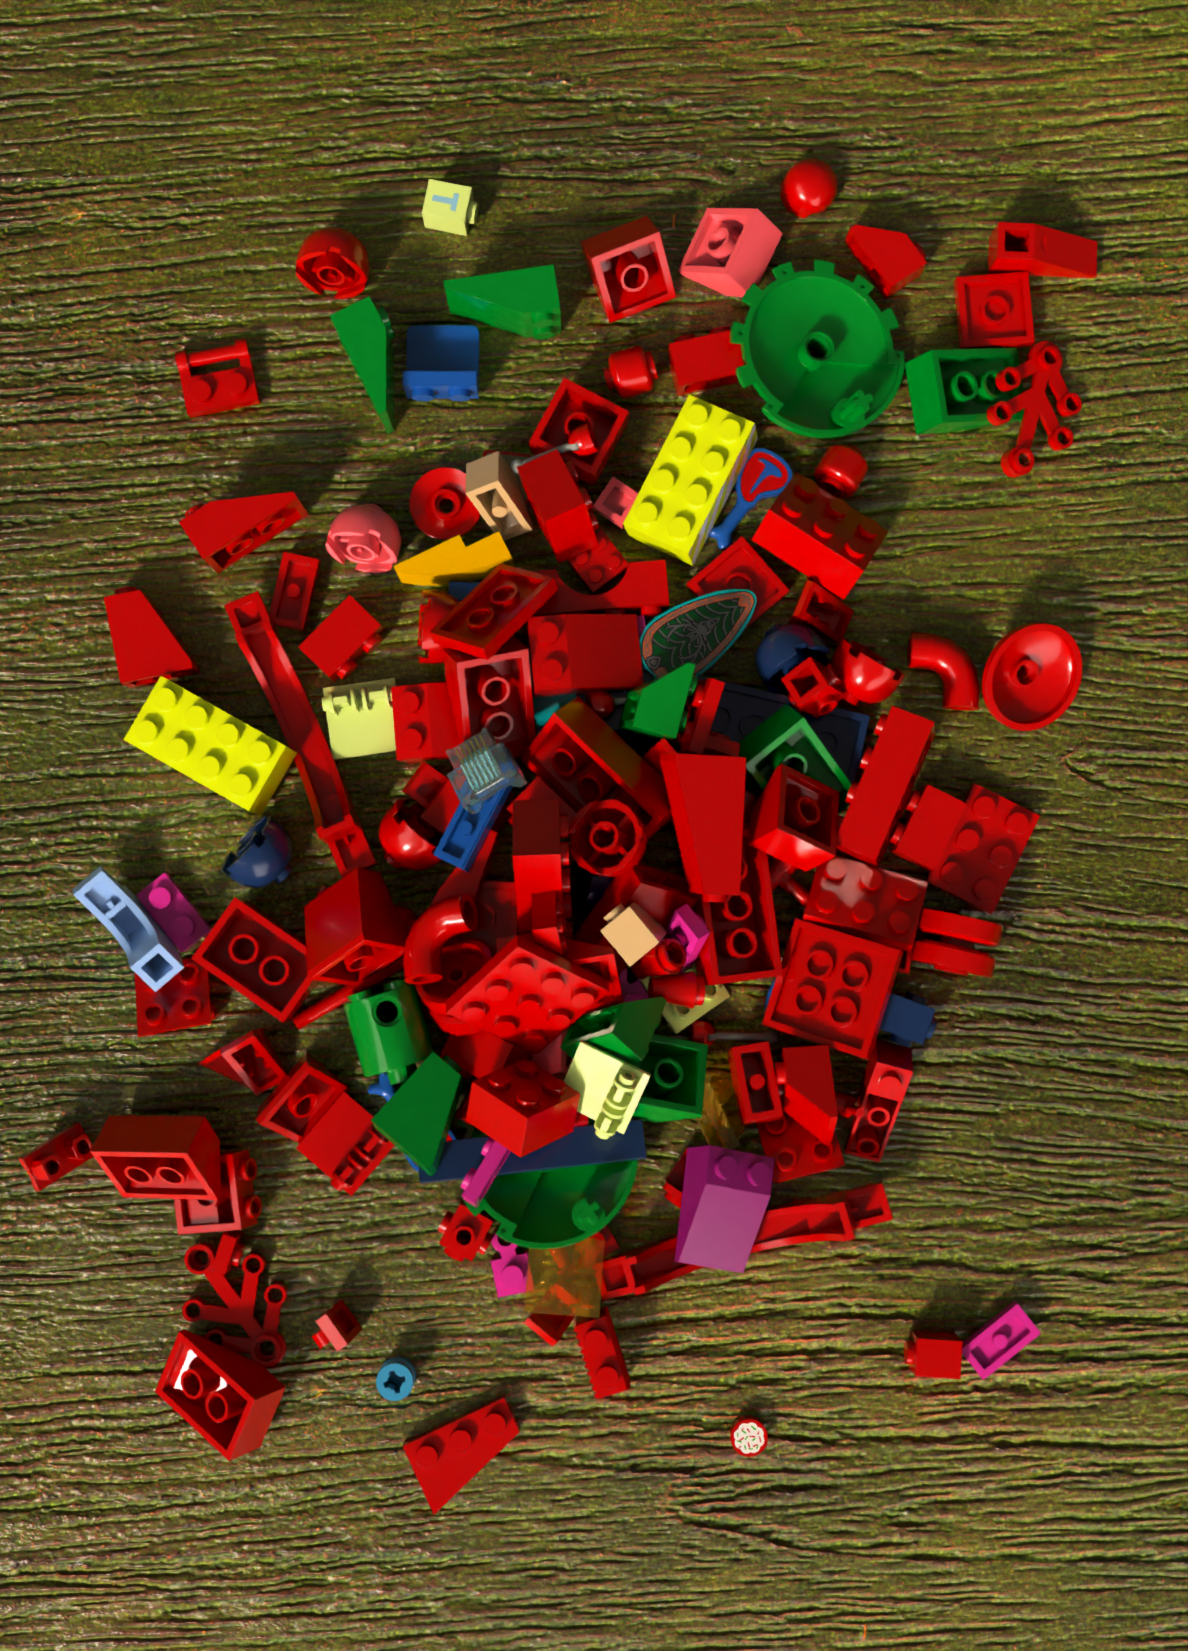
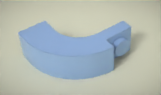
[72,865,184,992]

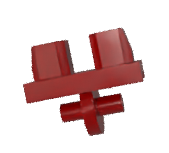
[18,1123,94,1191]

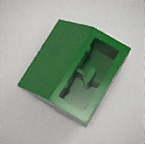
[618,662,697,740]
[560,997,667,1064]

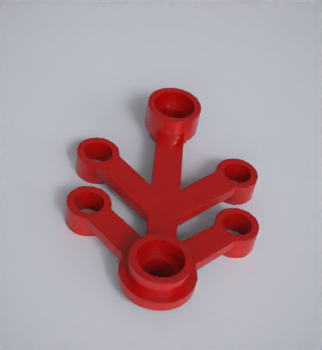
[987,341,1082,478]
[182,1242,288,1367]

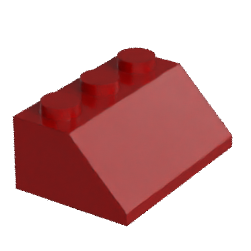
[90,1115,221,1200]

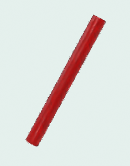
[292,954,404,1030]

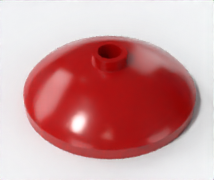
[982,622,1083,731]

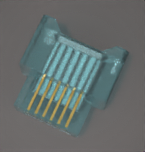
[446,727,527,814]

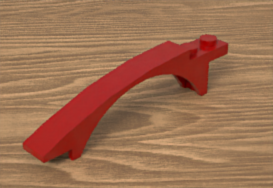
[224,591,378,878]
[592,1180,893,1301]

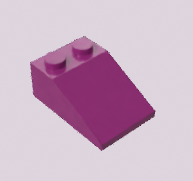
[675,1145,774,1273]

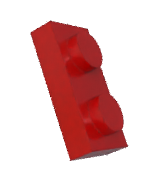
[269,552,321,632]

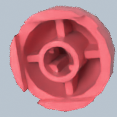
[325,504,401,573]

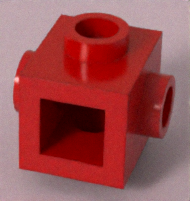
[781,656,846,718]
[437,1199,494,1262]

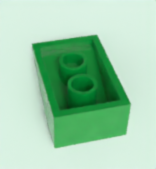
[443,264,561,340]
[329,296,395,434]
[905,348,1025,435]
[738,704,851,814]

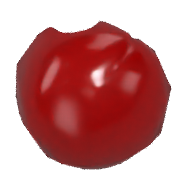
[780,158,838,218]

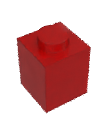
[904,1330,963,1380]

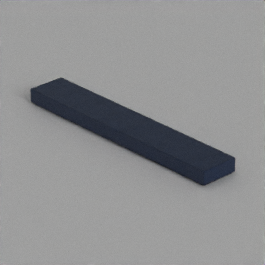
[418,1120,647,1184]

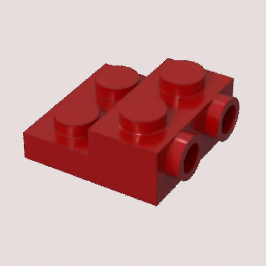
[174,1149,262,1235]

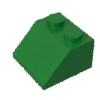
[631,1034,708,1123]

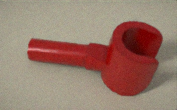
[835,1091,864,1118]

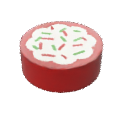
[730,1416,768,1457]

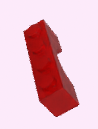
[526,559,670,622]

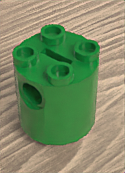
[343,979,436,1085]

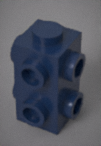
[880,991,937,1048]

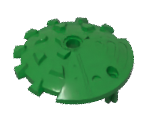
[730,260,905,438]
[456,1117,638,1249]

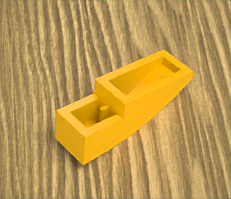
[393,531,515,586]

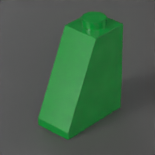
[371,1052,464,1177]

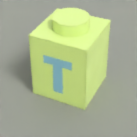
[422,179,479,236]

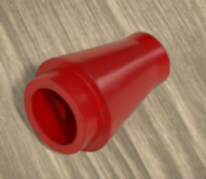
[631,938,687,979]
[648,971,705,1009]

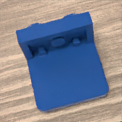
[403,325,479,401]

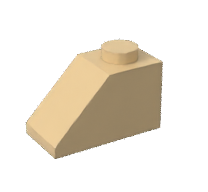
[466,451,533,541]
[600,902,667,966]

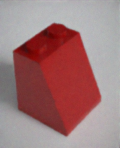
[304,867,407,987]

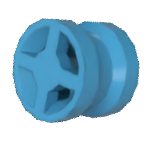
[376,1356,416,1401]

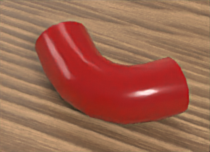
[907,632,980,711]
[403,893,478,985]

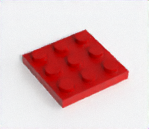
[762,918,903,1060]
[446,935,610,1054]

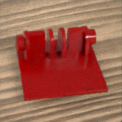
[135,958,217,1037]
[296,1091,395,1196]
[756,1110,845,1184]

